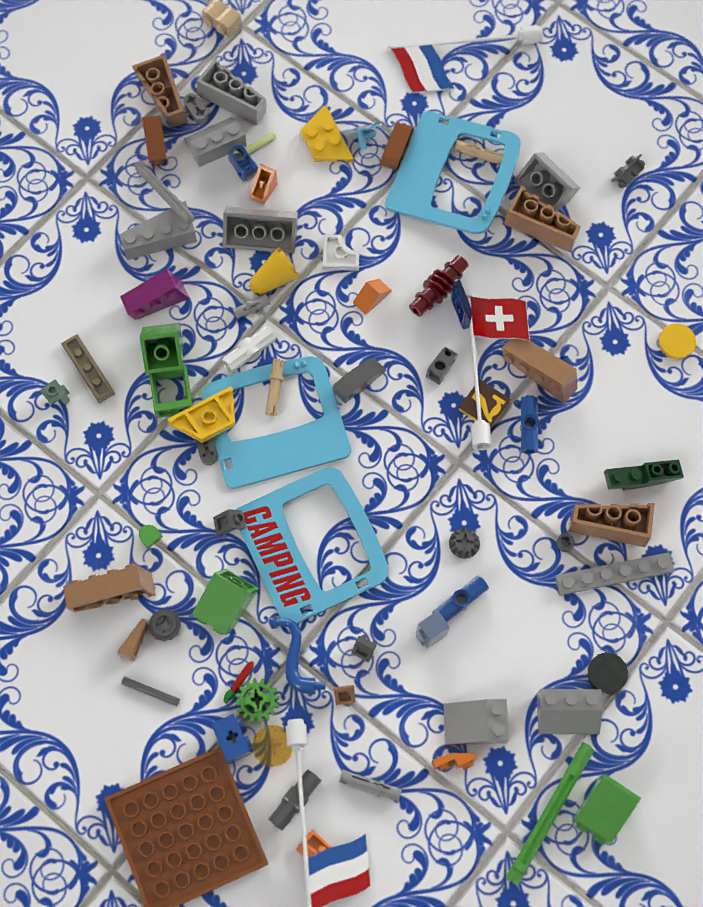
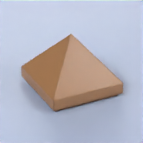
[334,685,356,705]

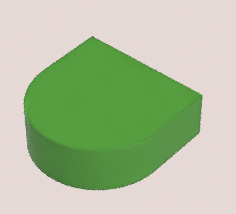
[139,525,163,549]

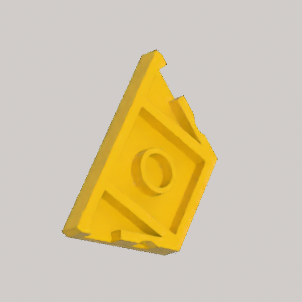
[301,105,354,163]
[167,386,236,443]

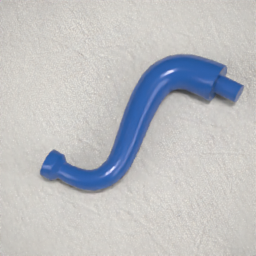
[270,617,326,694]

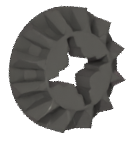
[449,528,480,559]
[149,609,181,642]

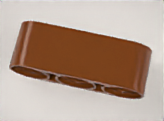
[380,122,414,171]

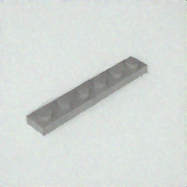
[555,552,675,596]

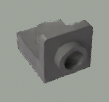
[213,509,246,536]

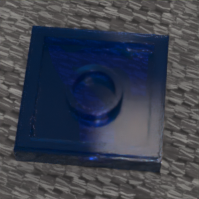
[451,280,473,330]

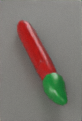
[223,661,254,704]

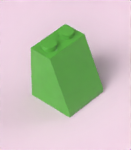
[139,323,183,374]
[192,569,259,635]
[572,774,641,845]

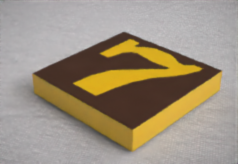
[458,379,511,429]

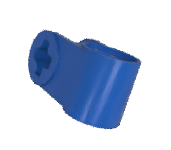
[228,145,258,182]

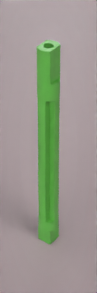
[505,742,594,886]

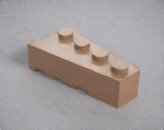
[504,186,581,252]
[63,564,156,612]

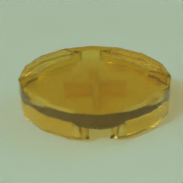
[252,725,293,767]

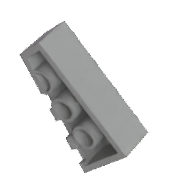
[196,59,266,124]
[119,200,197,260]

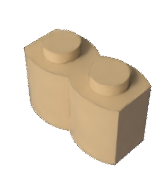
[202,0,242,36]

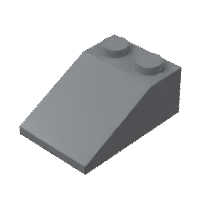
[443,699,509,745]

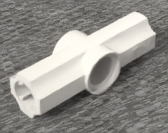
[222,327,276,373]

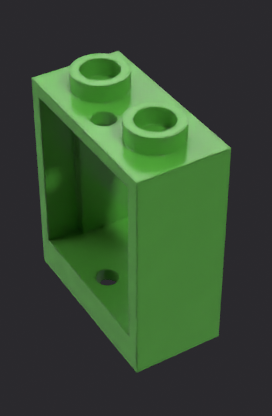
[149,364,193,418]

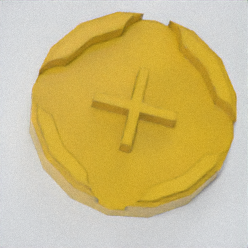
[658,324,696,360]

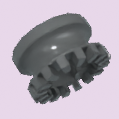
[556,533,575,552]

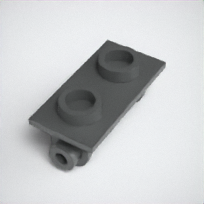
[611,154,645,188]

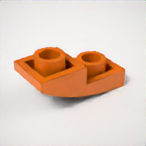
[431,753,477,771]

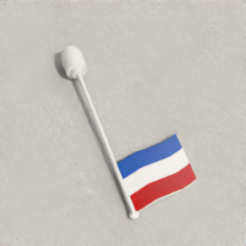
[387,25,543,93]
[286,719,370,907]

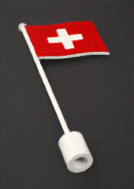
[466,294,530,450]

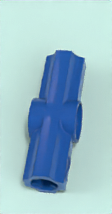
[520,395,539,454]
[432,575,489,622]

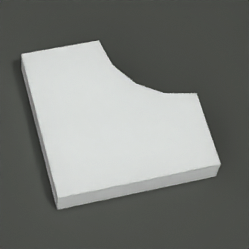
[323,235,359,271]

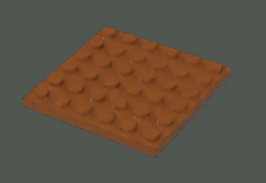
[104,747,269,907]

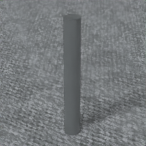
[121,676,180,706]

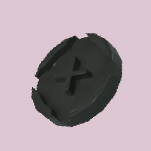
[587,652,628,693]

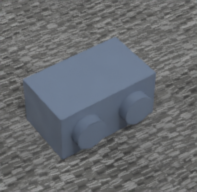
[415,611,450,649]

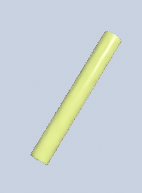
[228,132,276,163]

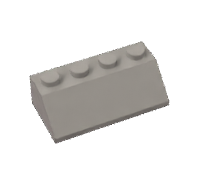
[222,206,298,253]

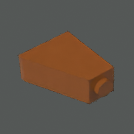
[142,116,167,166]

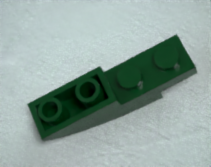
[604,459,684,491]

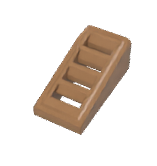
[117,618,149,661]

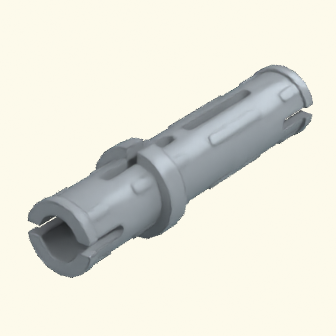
[339,769,402,802]

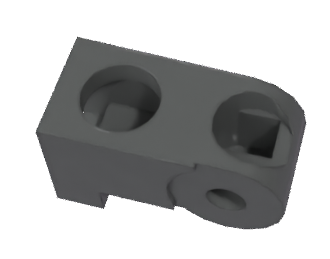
[426,347,458,385]

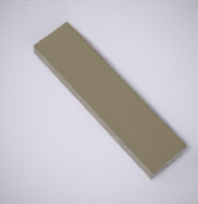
[61,334,115,403]

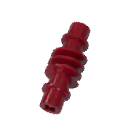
[409,255,469,317]

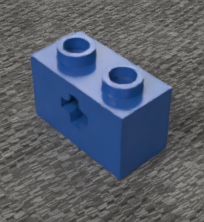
[211,713,252,765]

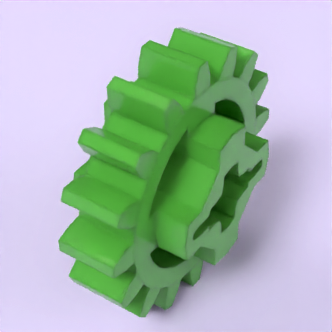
[235,678,280,724]

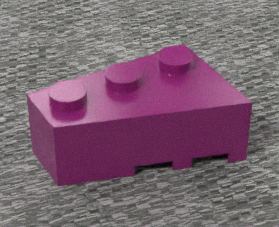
[120,269,190,320]

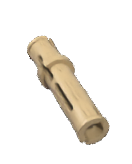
[454,140,503,165]
[265,359,285,416]

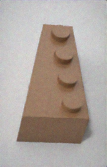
[132,54,188,128]
[502,339,578,404]
[568,503,655,547]

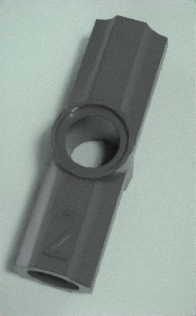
[268,769,322,831]

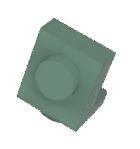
[40,379,70,406]

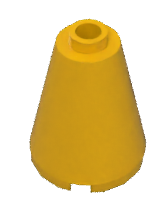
[249,247,300,295]

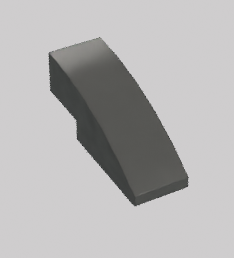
[333,357,386,404]

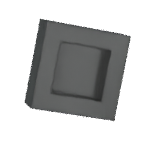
[351,635,377,662]

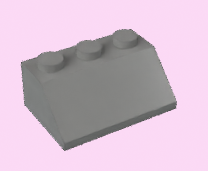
[184,118,247,167]
[513,153,580,212]
[537,689,602,734]

